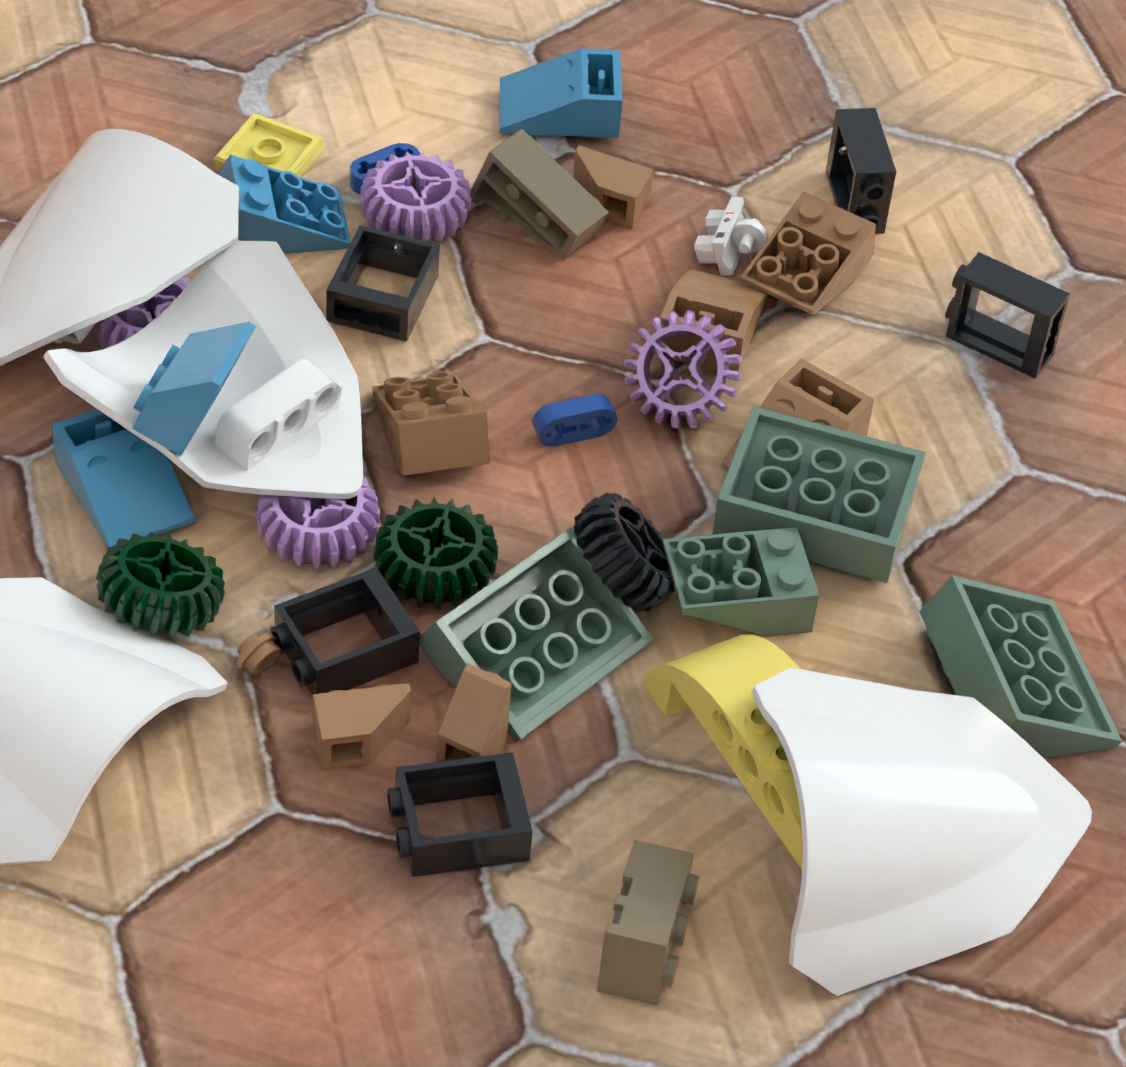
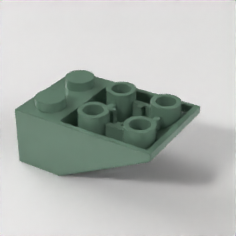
[662,527,819,636]

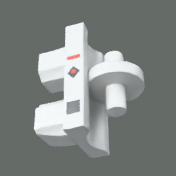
[694,197,768,276]

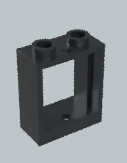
[825,108,897,234]
[326,225,440,341]
[945,252,1070,379]
[270,568,420,695]
[387,752,533,877]

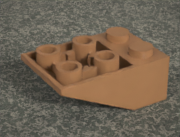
[740,191,876,315]
[655,269,768,372]
[721,359,874,471]
[372,371,490,476]

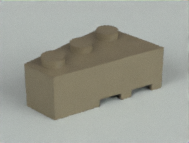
[470,129,609,260]
[597,840,699,1005]

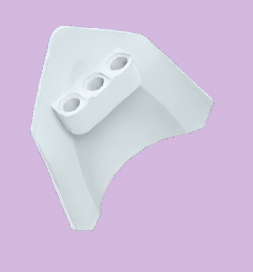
[0,129,239,366]
[43,240,363,499]
[0,577,228,866]
[752,667,1092,996]

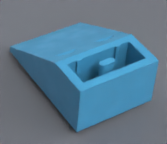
[500,49,623,138]
[217,155,351,254]
[52,409,195,548]

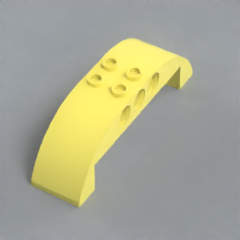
[643,635,803,870]

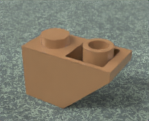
[573,145,654,229]
[436,663,511,762]
[313,683,411,770]

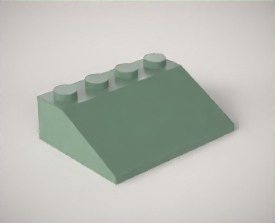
[712,406,926,583]
[419,527,654,742]
[919,575,1122,759]

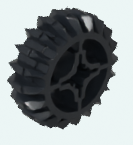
[573,492,675,612]

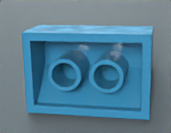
[132,322,256,456]

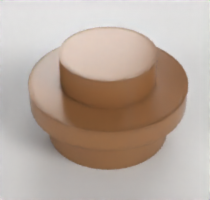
[236,632,281,676]

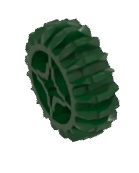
[373,497,499,610]
[96,532,225,639]

